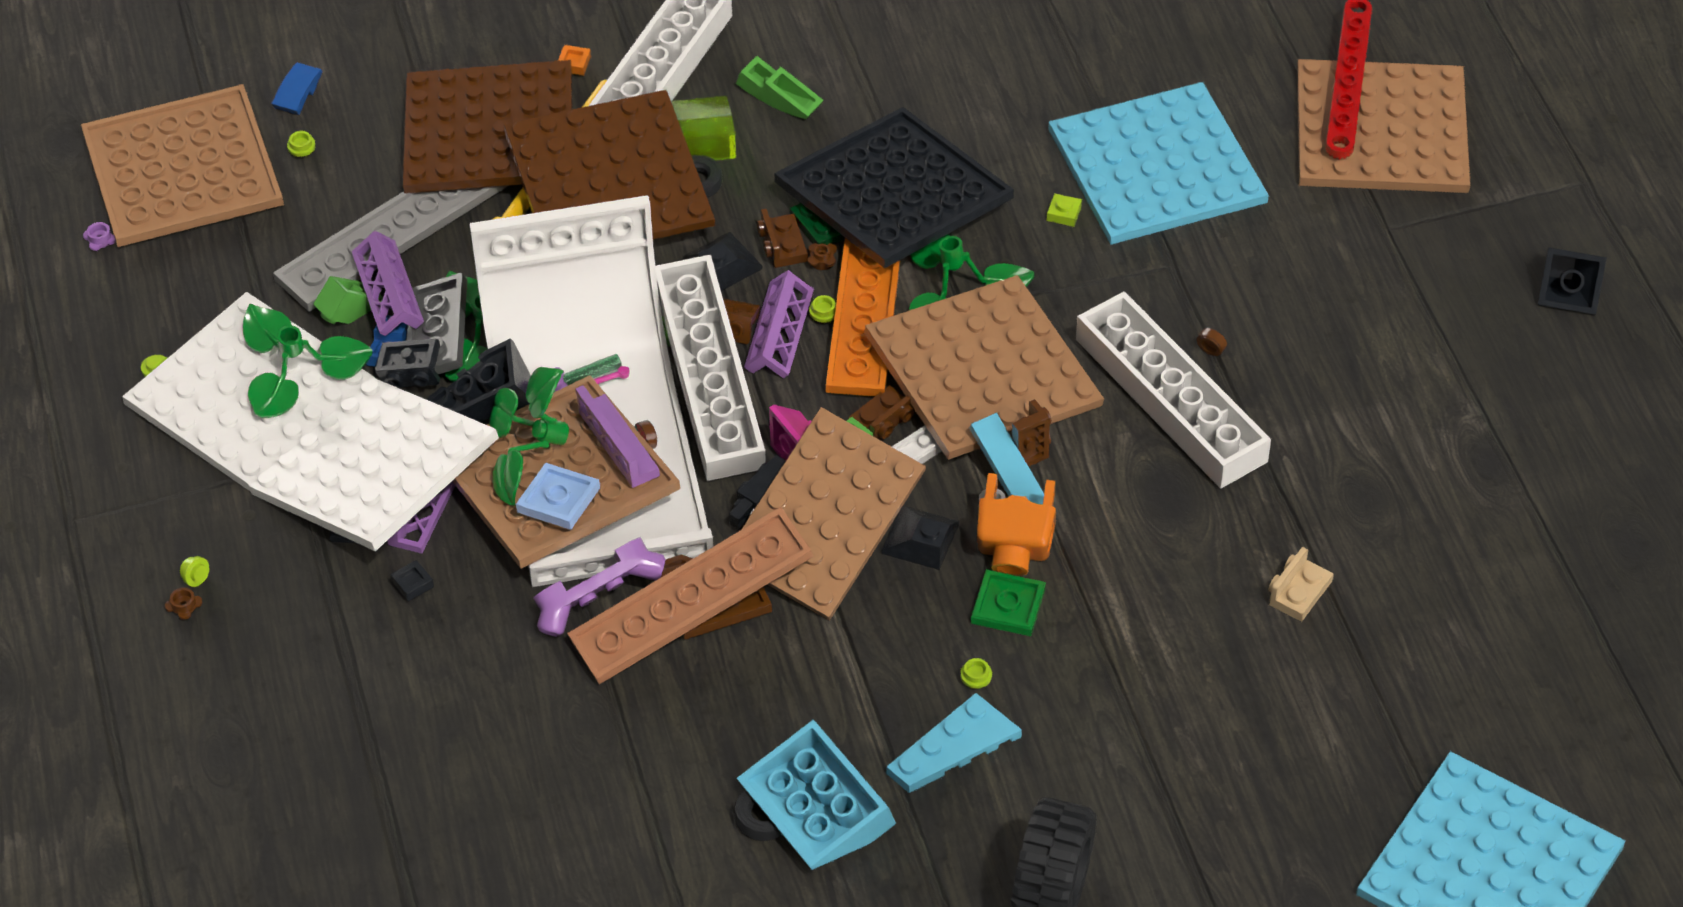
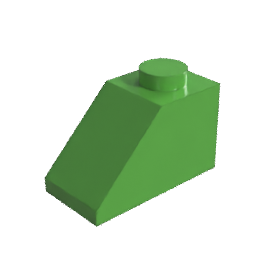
[313,276,383,324]

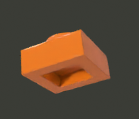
[558,45,591,75]

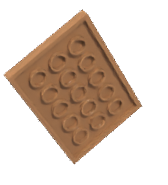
[742,407,926,621]

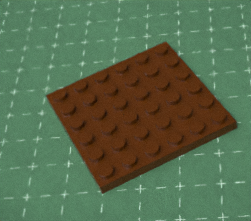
[403,60,573,193]
[504,89,715,240]

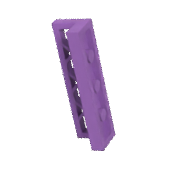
[352,230,424,336]
[744,270,814,378]
[575,385,660,488]
[387,481,455,553]

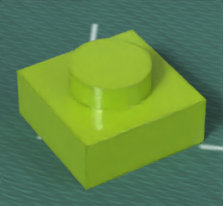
[1047,194,1082,227]

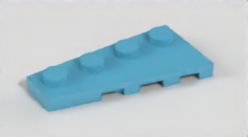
[886,693,1022,793]

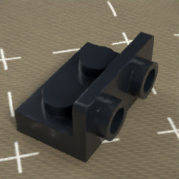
[375,338,440,388]

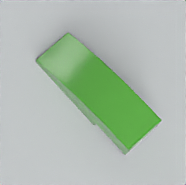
[736,56,823,119]

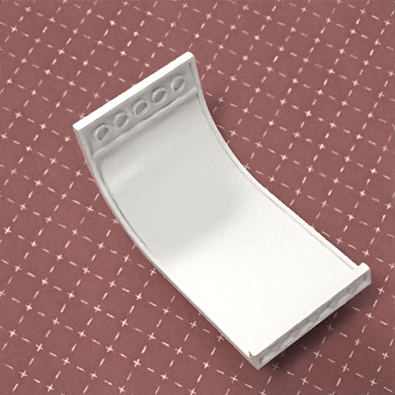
[470,195,713,587]

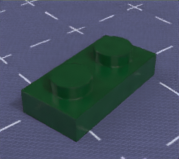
[790,203,843,245]

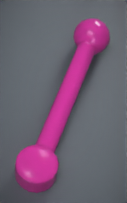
[594,366,630,384]

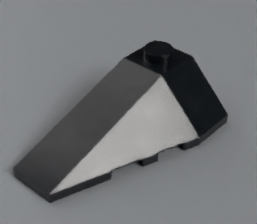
[426,338,531,421]

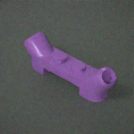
[533,537,666,637]

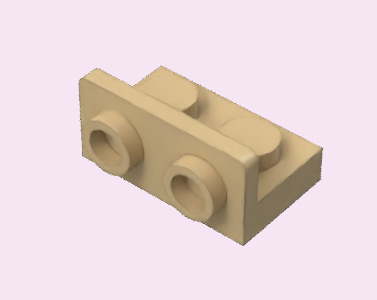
[1268,547,1334,622]

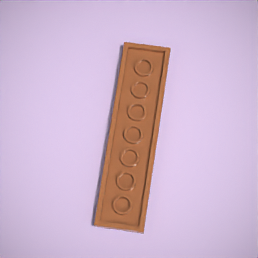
[567,507,814,684]

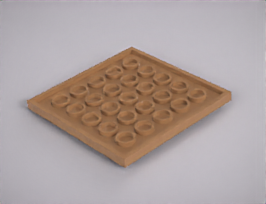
[1297,59,1470,193]
[81,84,284,247]
[864,275,1104,460]
[452,375,681,568]

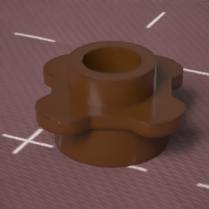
[807,243,837,270]
[165,588,202,620]

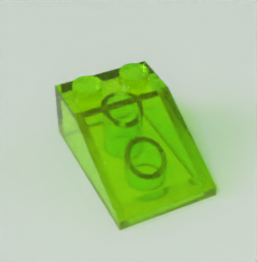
[672,96,736,160]

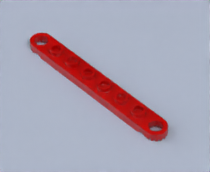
[1326,0,1372,159]

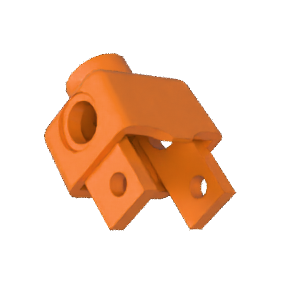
[977,473,1056,576]

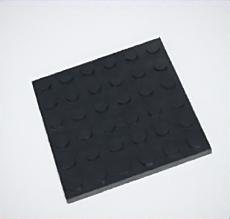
[774,107,1014,268]

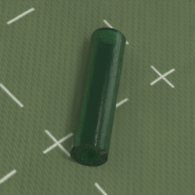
[563,354,622,385]

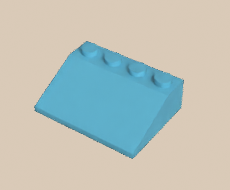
[737,719,896,870]

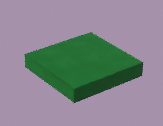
[971,569,1046,636]

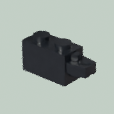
[730,455,786,531]

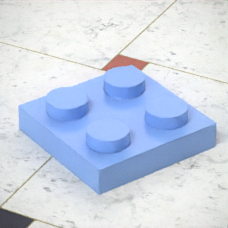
[516,463,600,530]

